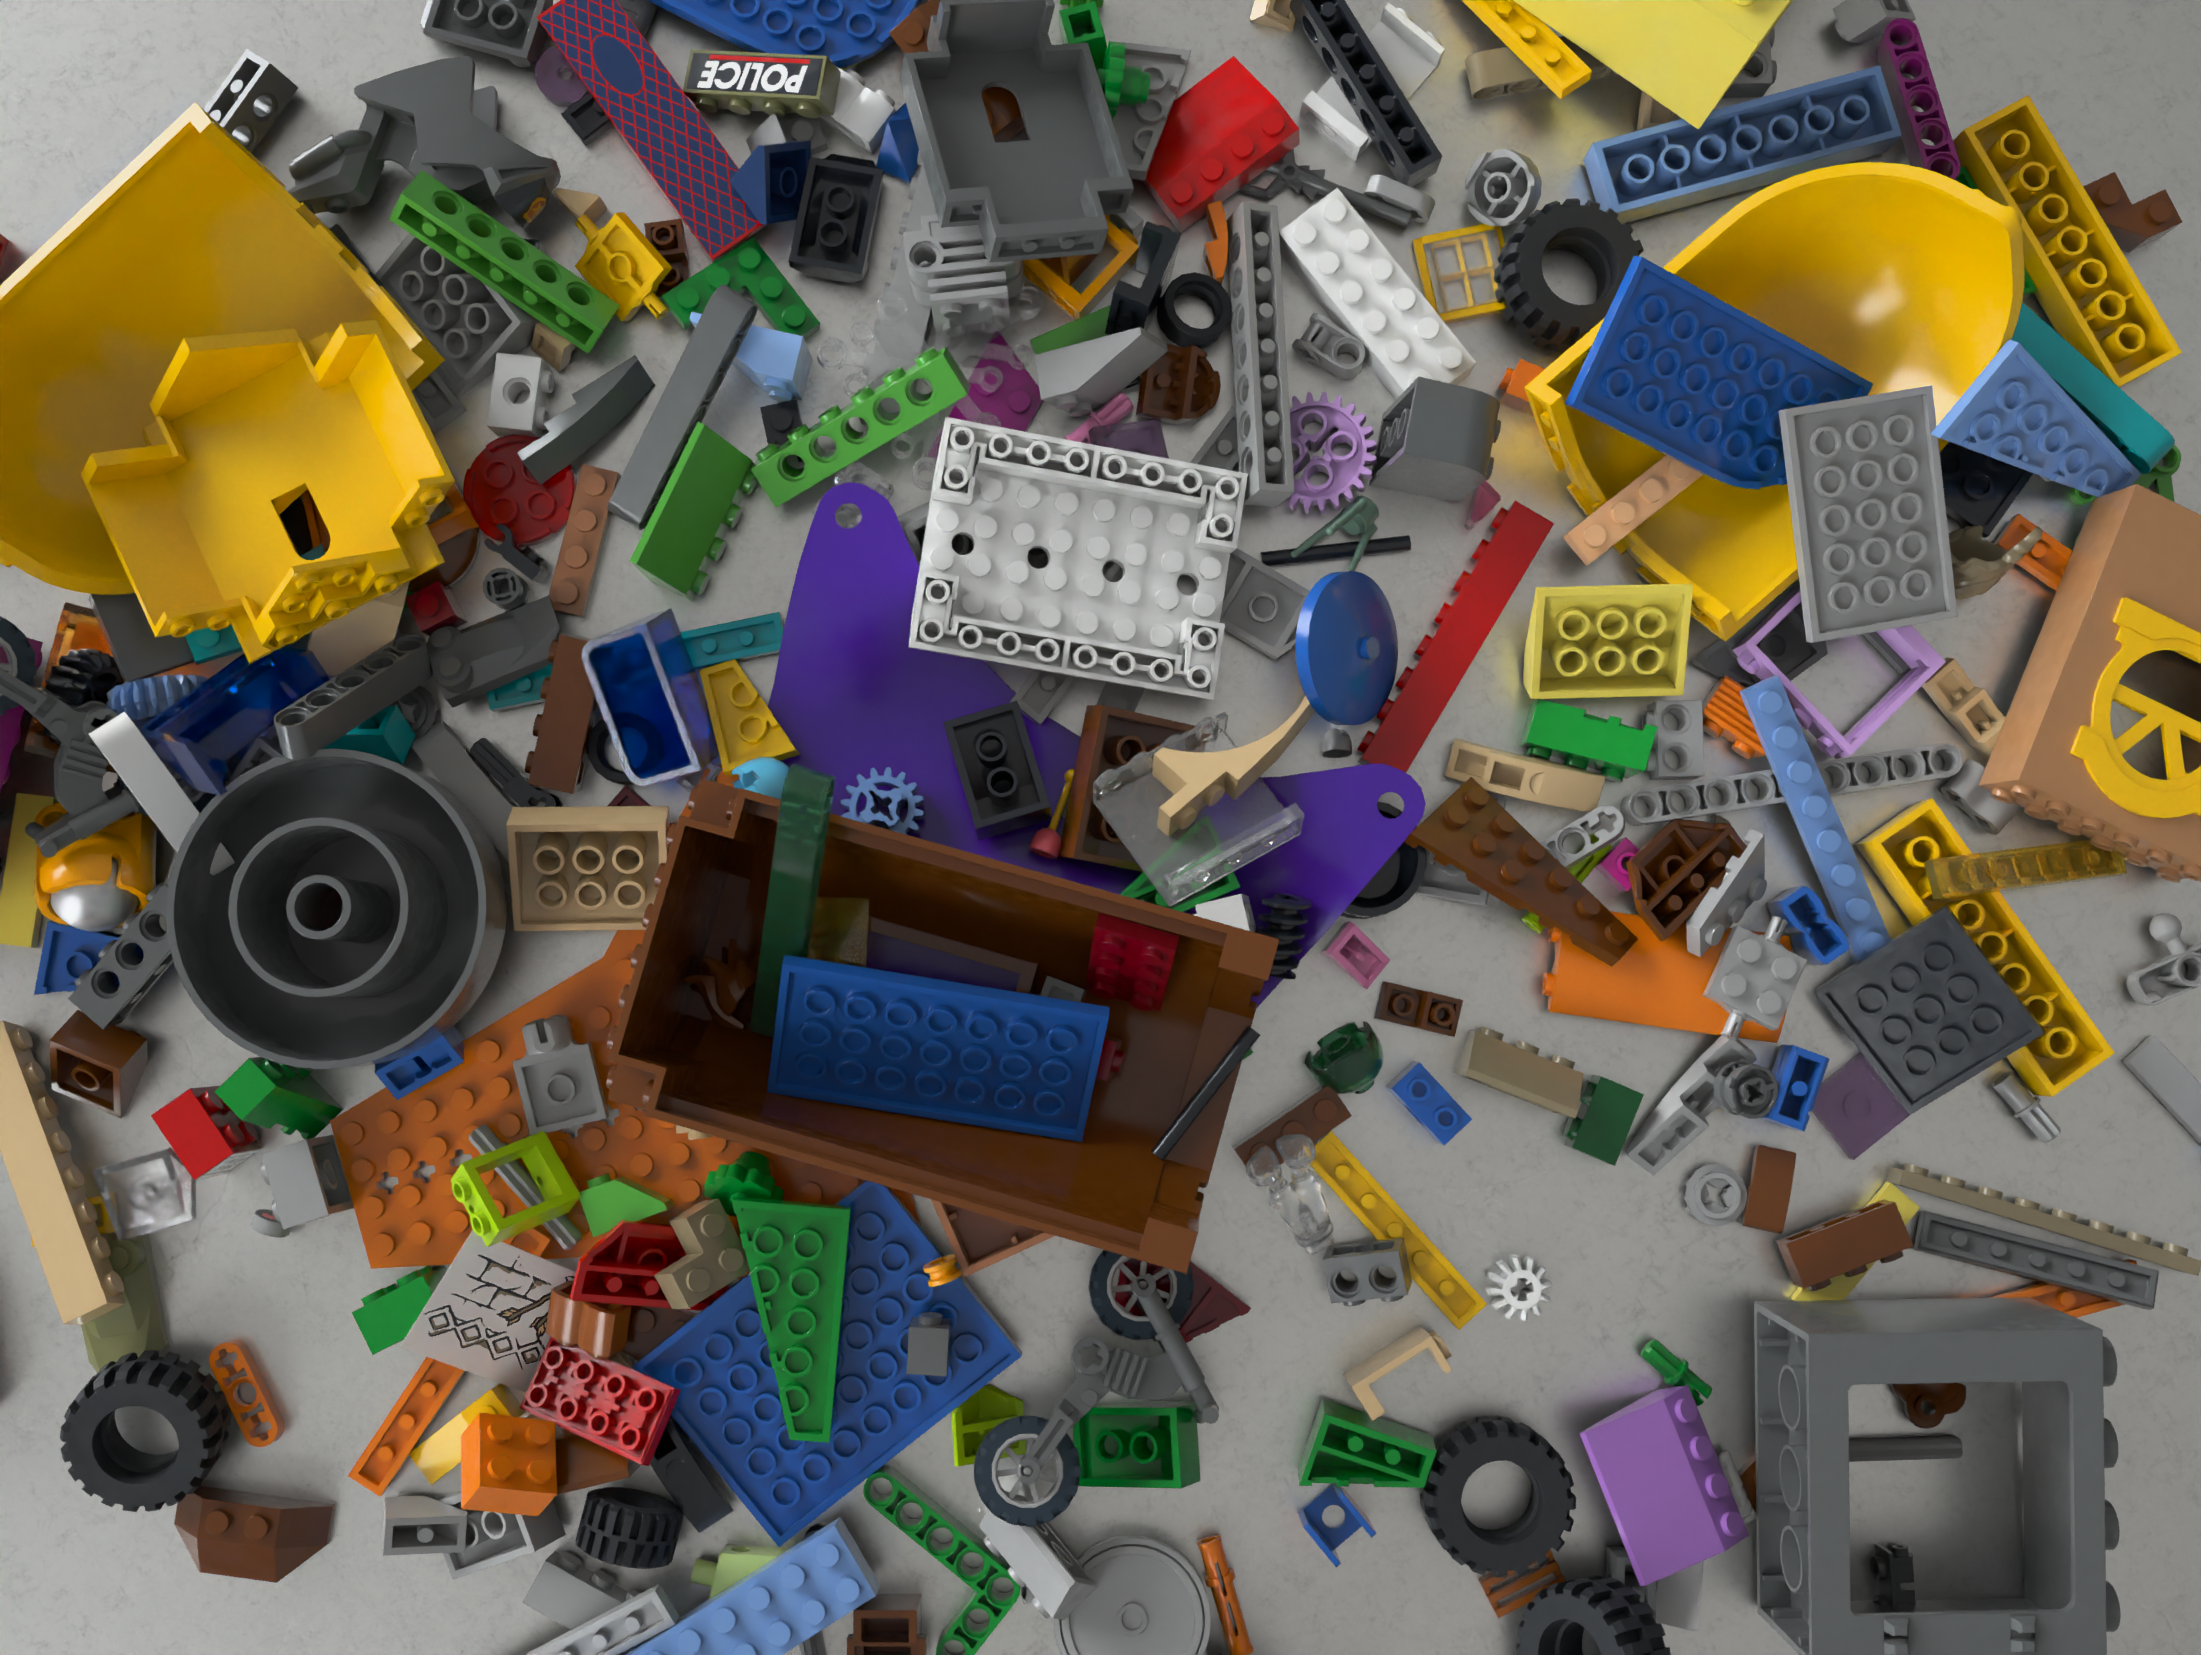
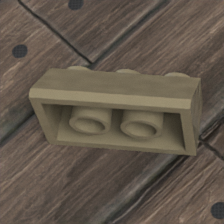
[1453,1026,1584,1119]

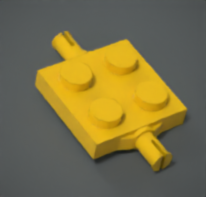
[575,212,672,321]

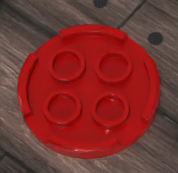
[463,434,577,547]

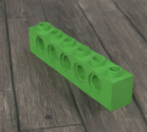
[389,170,620,354]
[751,347,970,507]

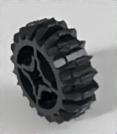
[40,648,124,746]

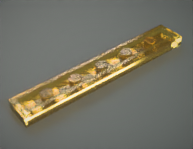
[1924,840,2127,900]

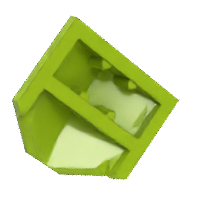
[951,1385,1026,1467]

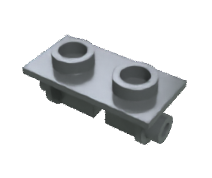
[1870,1544,1916,1608]

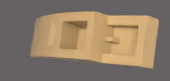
[1445,738,1606,812]

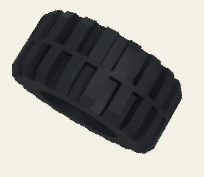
[1494,198,1644,353]
[60,1350,231,1512]
[1419,1416,1576,1578]
[1516,1576,1671,1655]

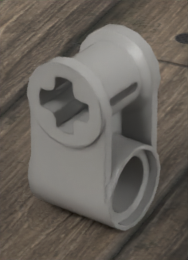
[1292,313,1365,380]

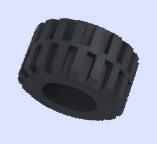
[575,1487,684,1569]

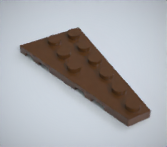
[1404,777,1638,967]

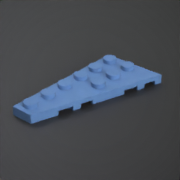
[1931,339,2141,497]

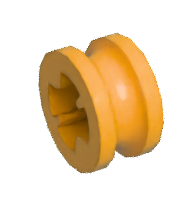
[923,1254,962,1287]

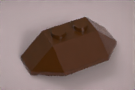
[1626,819,1747,942]
[174,1486,335,1583]

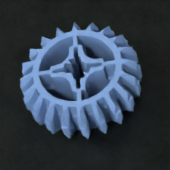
[106,674,218,730]

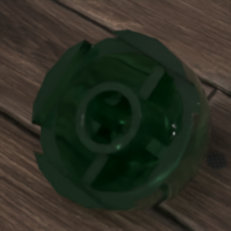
[1304,1021,1384,1094]

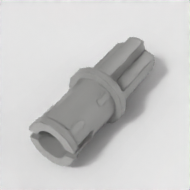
[1992,1071,2061,1143]

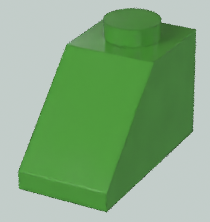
[579,1173,674,1237]

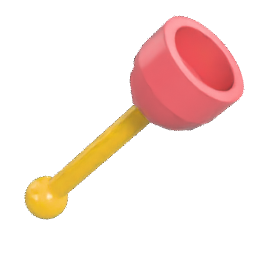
[1029,769,1074,859]

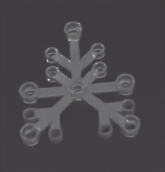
[817,286,1043,491]

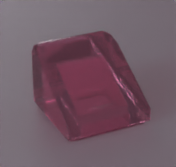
[1464,480,1501,530]

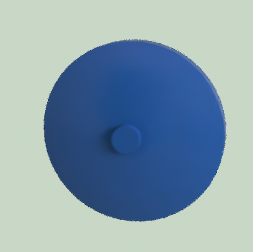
[1295,571,1398,725]

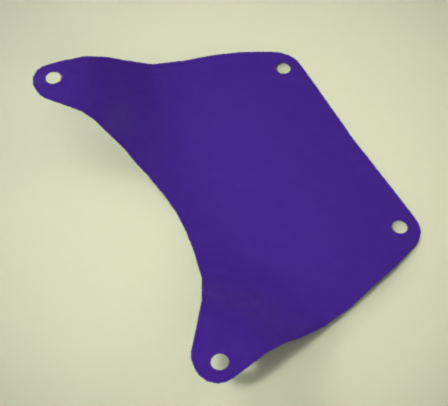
[768,482,1426,1009]

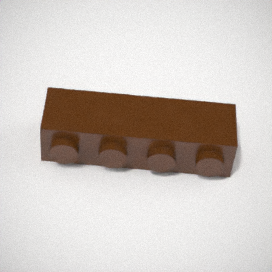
[525,633,612,794]

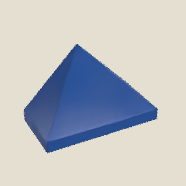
[876,102,919,185]

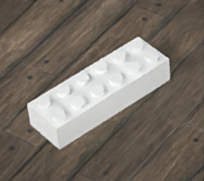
[1279,187,1476,400]

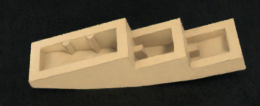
[1922,657,2006,763]

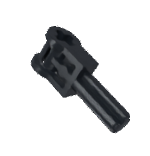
[470,738,563,807]

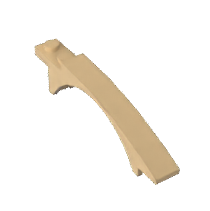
[1152,695,1316,837]

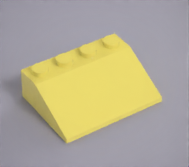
[1523,584,1693,699]

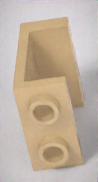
[1343,1325,1452,1421]

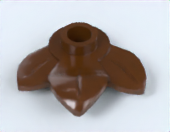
[1891,1383,1966,1429]

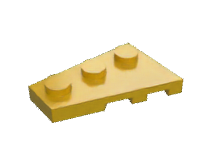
[699,659,800,777]

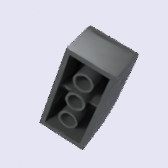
[1369,376,1501,501]

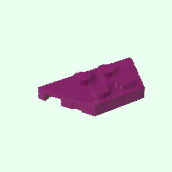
[928,331,1044,461]

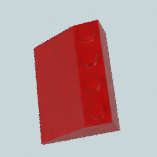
[1140,56,1300,234]

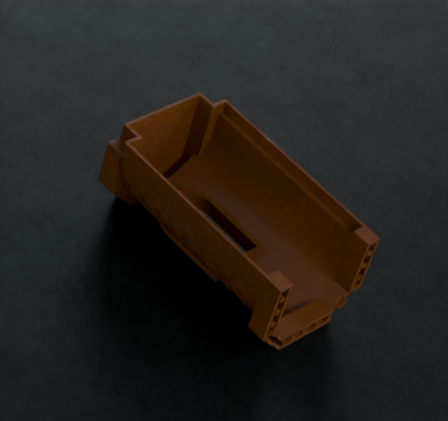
[606,778,1279,1274]

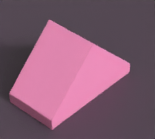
[1321,921,1390,989]

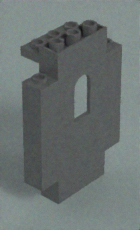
[900,0,1134,263]

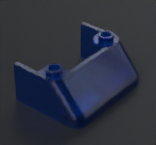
[140,647,330,796]

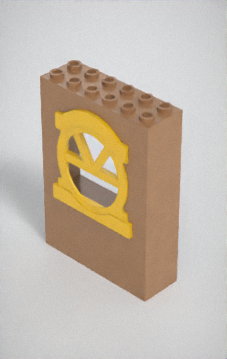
[1978,484,2201,883]

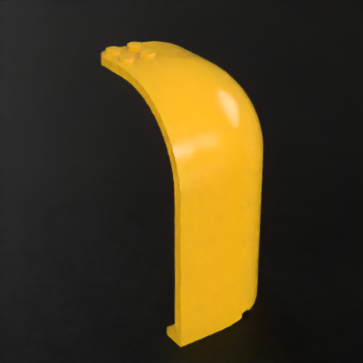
[0,102,445,595]
[1524,162,2024,642]

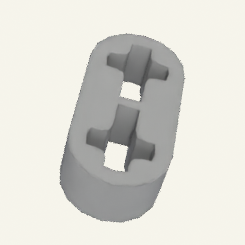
[1363,175,1435,223]

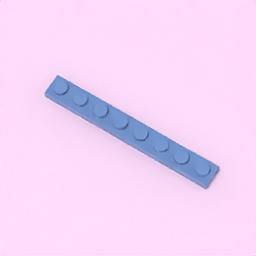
[1739,675,1891,963]

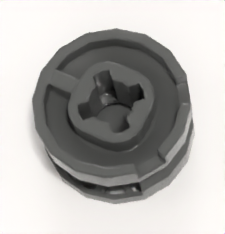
[1714,1061,1778,1119]

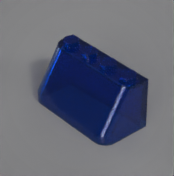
[581,608,719,786]

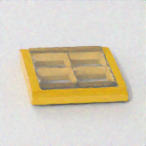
[1412,224,1506,324]

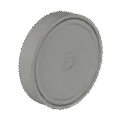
[1054,1535,1211,1655]

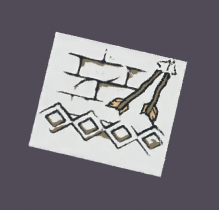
[400,1230,576,1392]

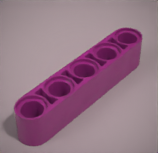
[1876,18,1960,180]

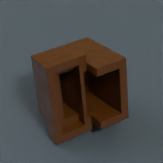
[847,1594,927,1655]

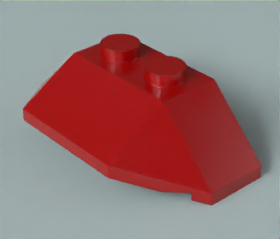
[570,1220,727,1311]

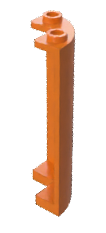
[1542,911,1791,1043]

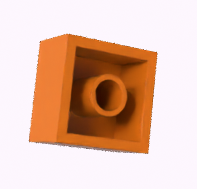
[461,1412,557,1516]

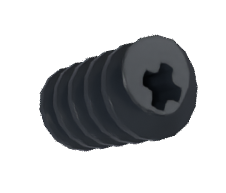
[1255,893,1312,979]

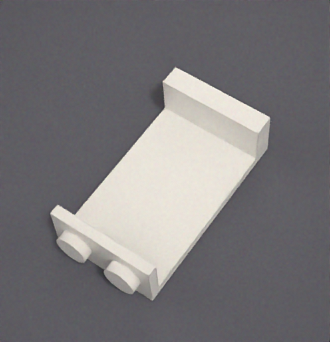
[1299,2,1445,162]

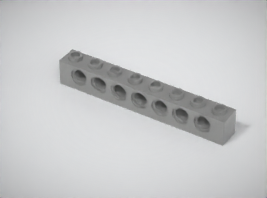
[1226,202,1294,507]

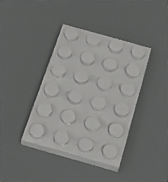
[1779,385,1958,643]

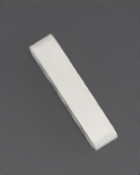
[89,712,235,876]

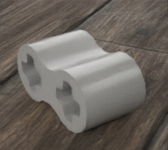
[1941,759,2022,835]

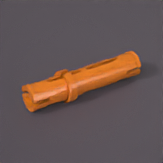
[1197,1535,1254,1655]

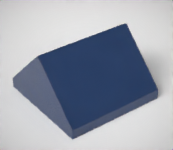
[729,140,811,224]

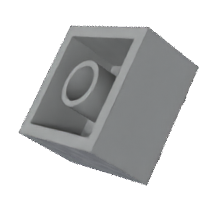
[261,1135,354,1230]

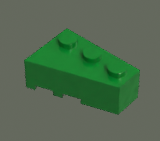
[1519,699,1657,782]

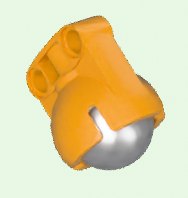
[33,803,158,932]

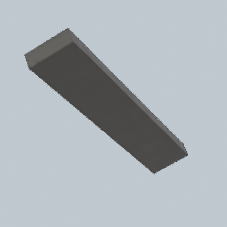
[1914,1211,2159,1310]

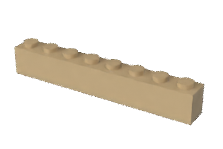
[0,1021,126,1325]

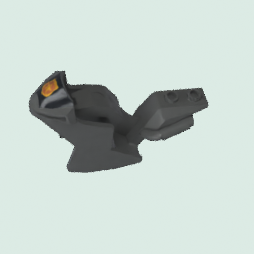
[288,56,561,230]

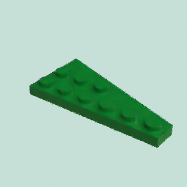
[732,1196,851,1443]

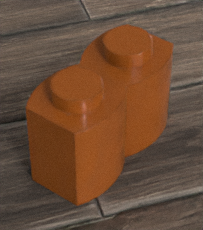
[546,1281,632,1359]

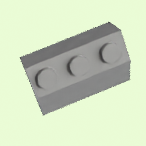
[979,1491,1098,1620]

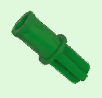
[1641,1339,1712,1406]

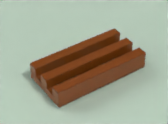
[1478,1550,1566,1619]

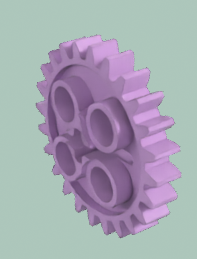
[1284,392,1377,514]

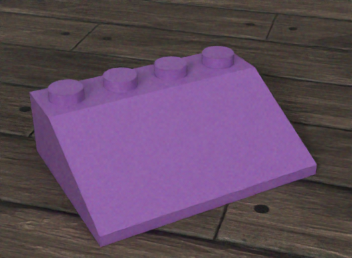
[1580,1385,1749,1586]

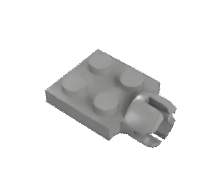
[512,1015,609,1136]

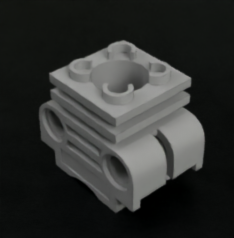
[903,214,1024,337]

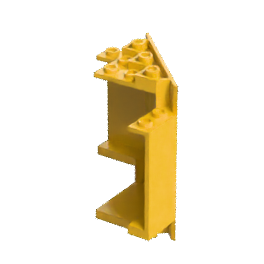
[81,320,455,664]

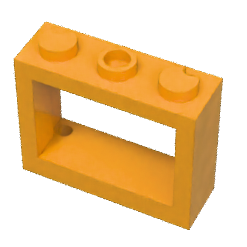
[1023,215,1139,320]

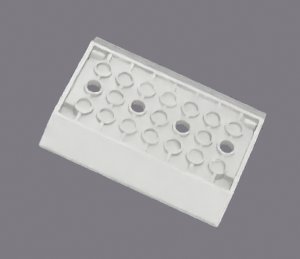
[908,417,1248,700]

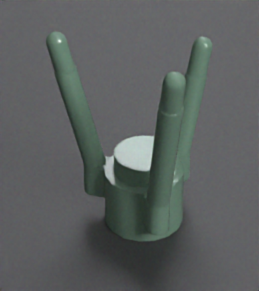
[1291,496,1379,571]

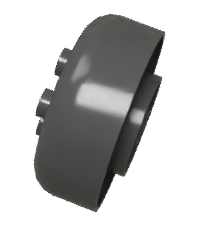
[166,749,507,1069]

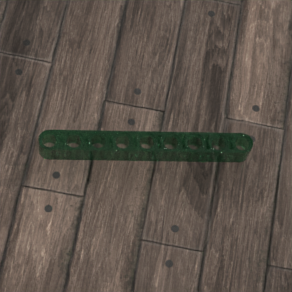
[750,764,836,1038]

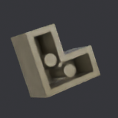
[654,1198,750,1309]

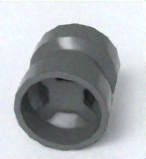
[483,568,530,611]

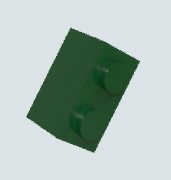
[1563,1075,1644,1166]

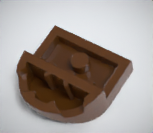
[1136,343,1221,424]

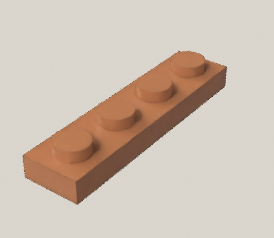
[549,464,621,619]

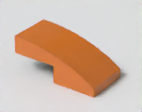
[1203,200,1228,285]

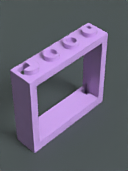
[1732,585,1946,759]

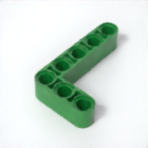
[863,1465,1021,1655]

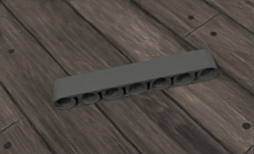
[607,284,758,530]

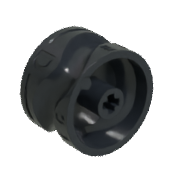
[1340,801,1426,919]

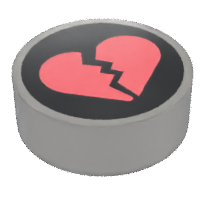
[251,1209,292,1238]

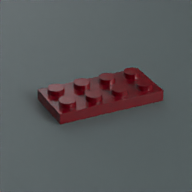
[1085,912,1180,1011]

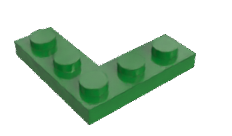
[662,237,820,339]

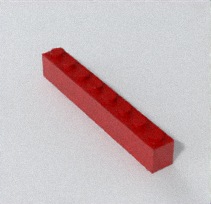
[1357,500,1554,773]

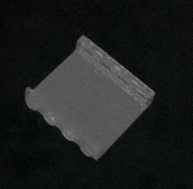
[1093,712,1305,907]

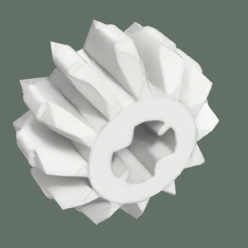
[1485,1254,1552,1321]

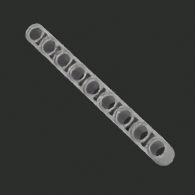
[1620,743,1963,826]

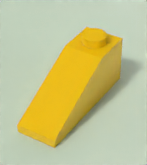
[409,1383,526,1485]

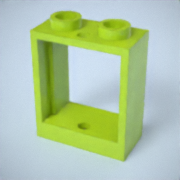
[450,1131,581,1247]

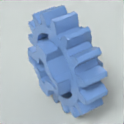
[841,767,925,835]

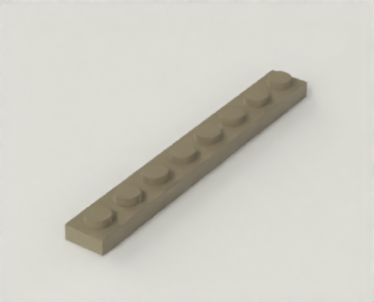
[1886,1163,2201,1276]

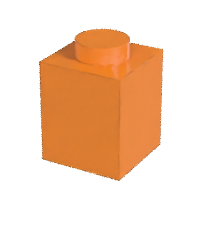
[1498,359,1545,417]

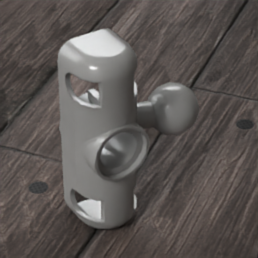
[2126,913,2201,1006]

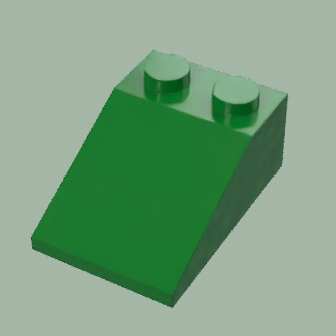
[1073,1401,1201,1489]

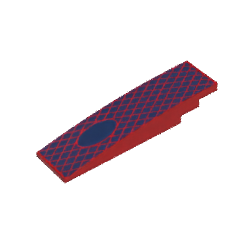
[537,0,768,262]

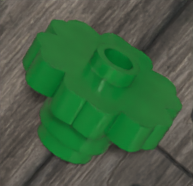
[1097,41,1151,121]
[704,1151,784,1217]

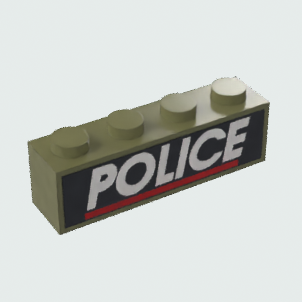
[683,49,841,118]

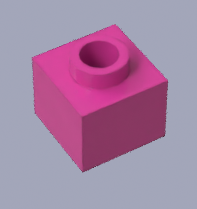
[1595,837,1639,892]

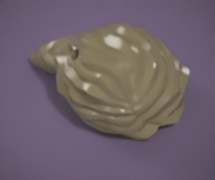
[1949,525,2043,600]

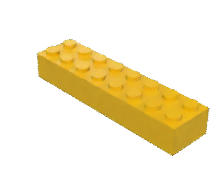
[1953,95,2182,388]
[1855,798,2115,1097]

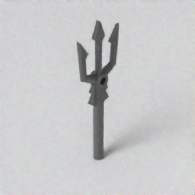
[1238,149,1412,227]

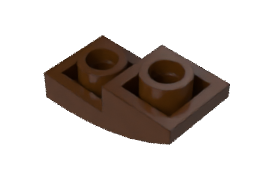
[644,219,691,304]
[1374,981,1463,1037]
[1742,1145,1796,1234]

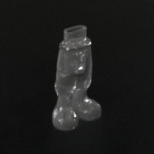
[1246,1134,1334,1255]

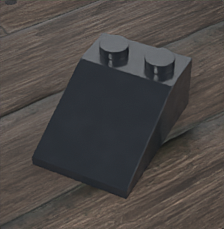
[943,700,1052,840]

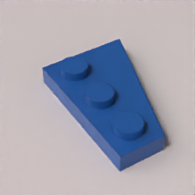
[34,920,159,995]

